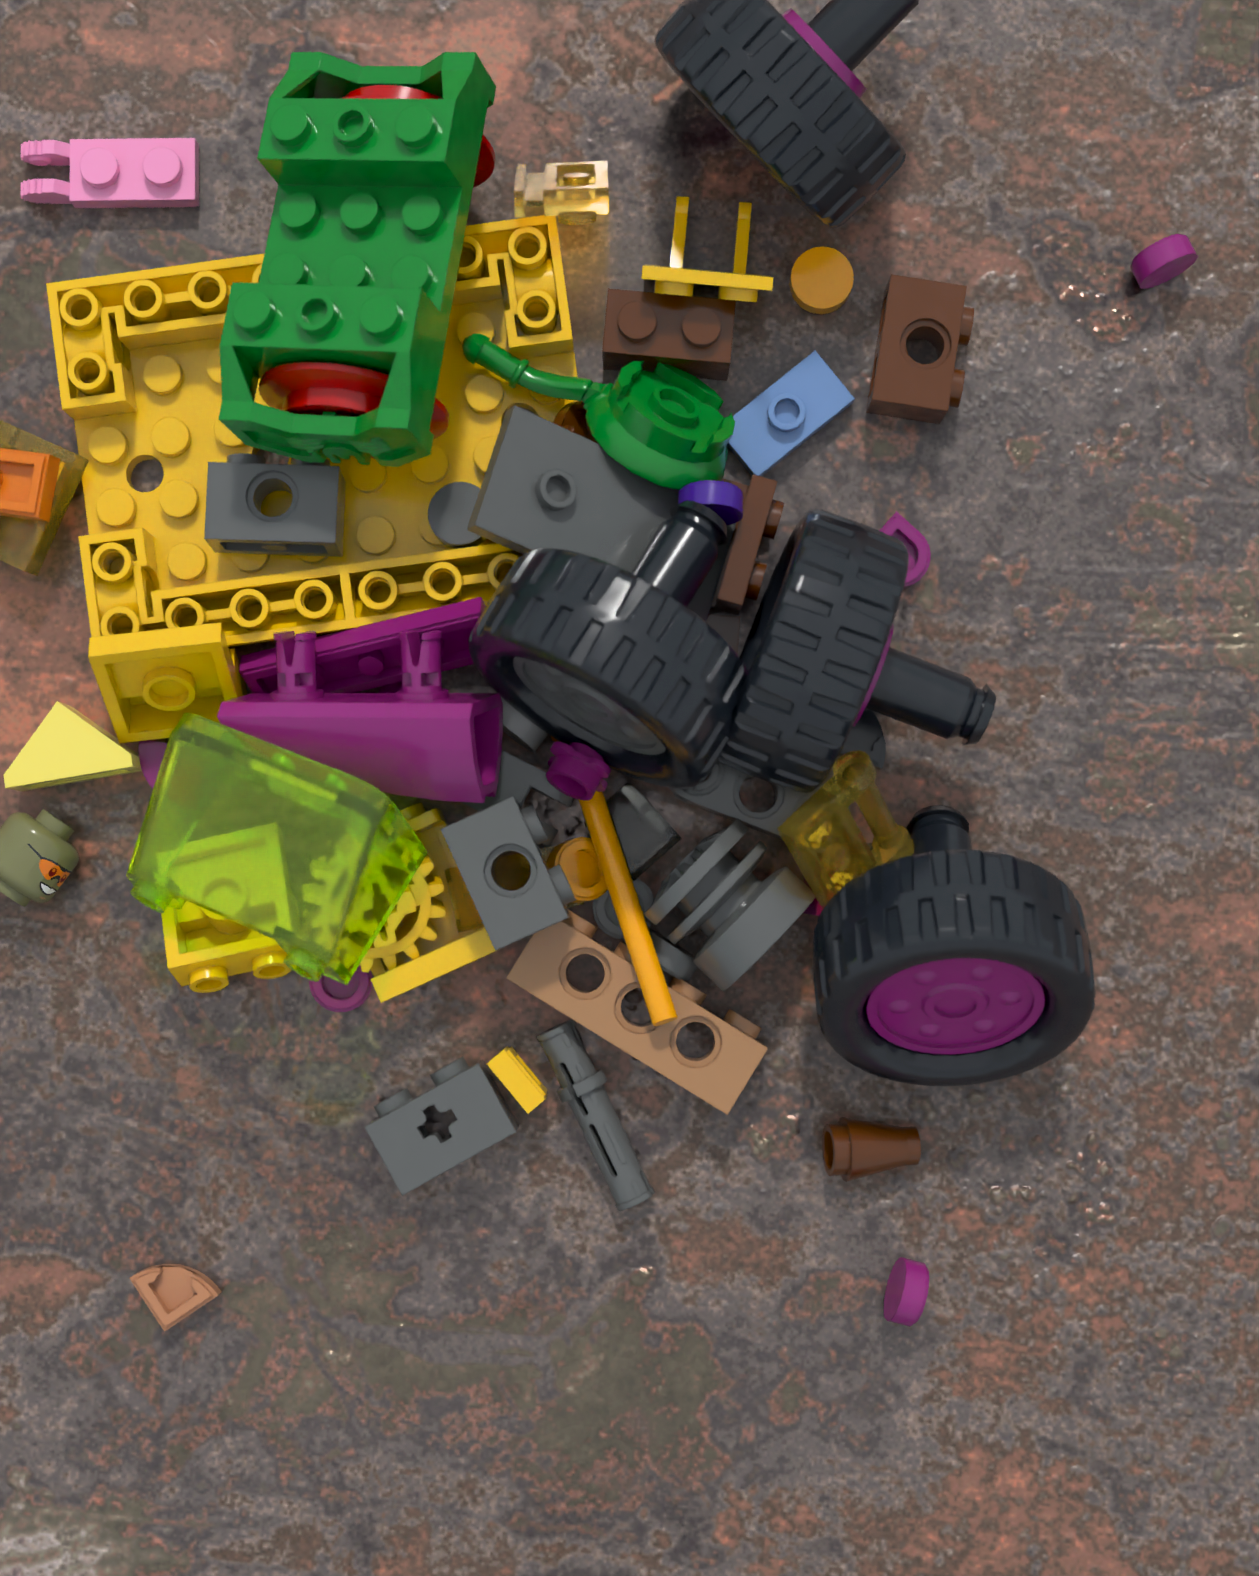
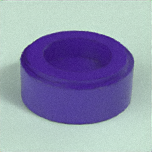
[678,480,743,525]

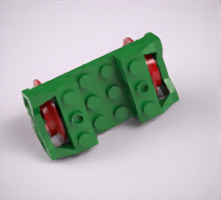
[218,52,496,467]

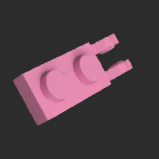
[21,138,199,208]

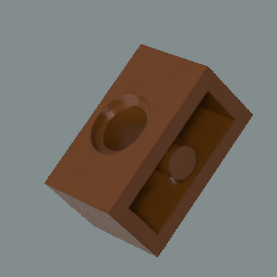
[866,274,974,424]

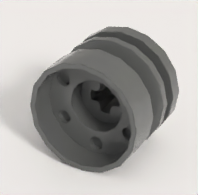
[644,818,817,992]

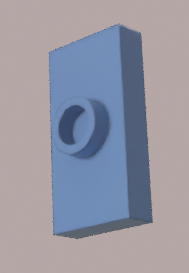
[727,351,855,477]

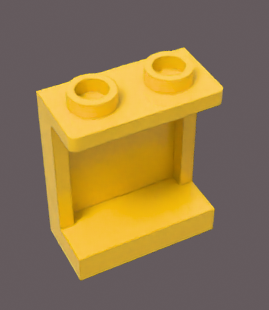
[319,803,503,1003]

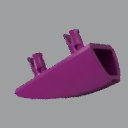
[217,630,503,803]

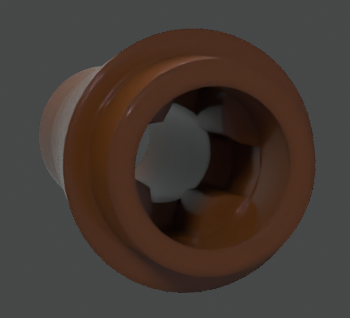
[822,1117,921,1182]

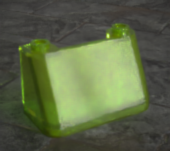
[126,712,428,985]

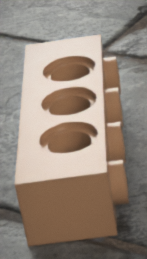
[506,909,768,1115]

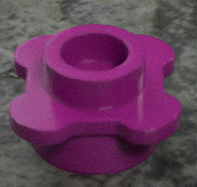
[546,742,611,800]

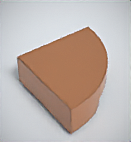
[129,1264,222,1332]

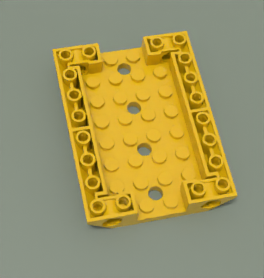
[46,213,578,647]

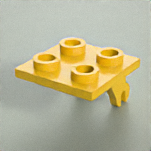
[642,196,774,302]

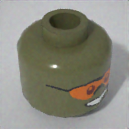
[0,809,79,907]

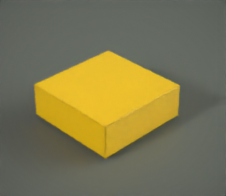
[487,1046,548,1114]

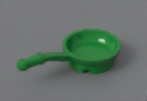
[462,333,735,490]

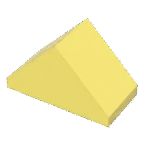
[3,701,142,791]

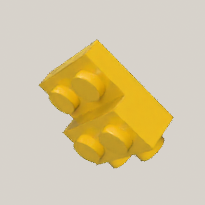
[88,622,247,743]
[154,825,306,993]

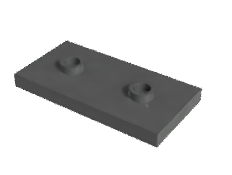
[467,405,736,622]

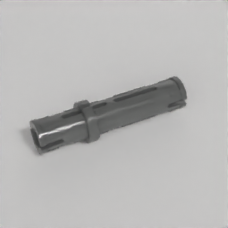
[536,1019,655,1211]

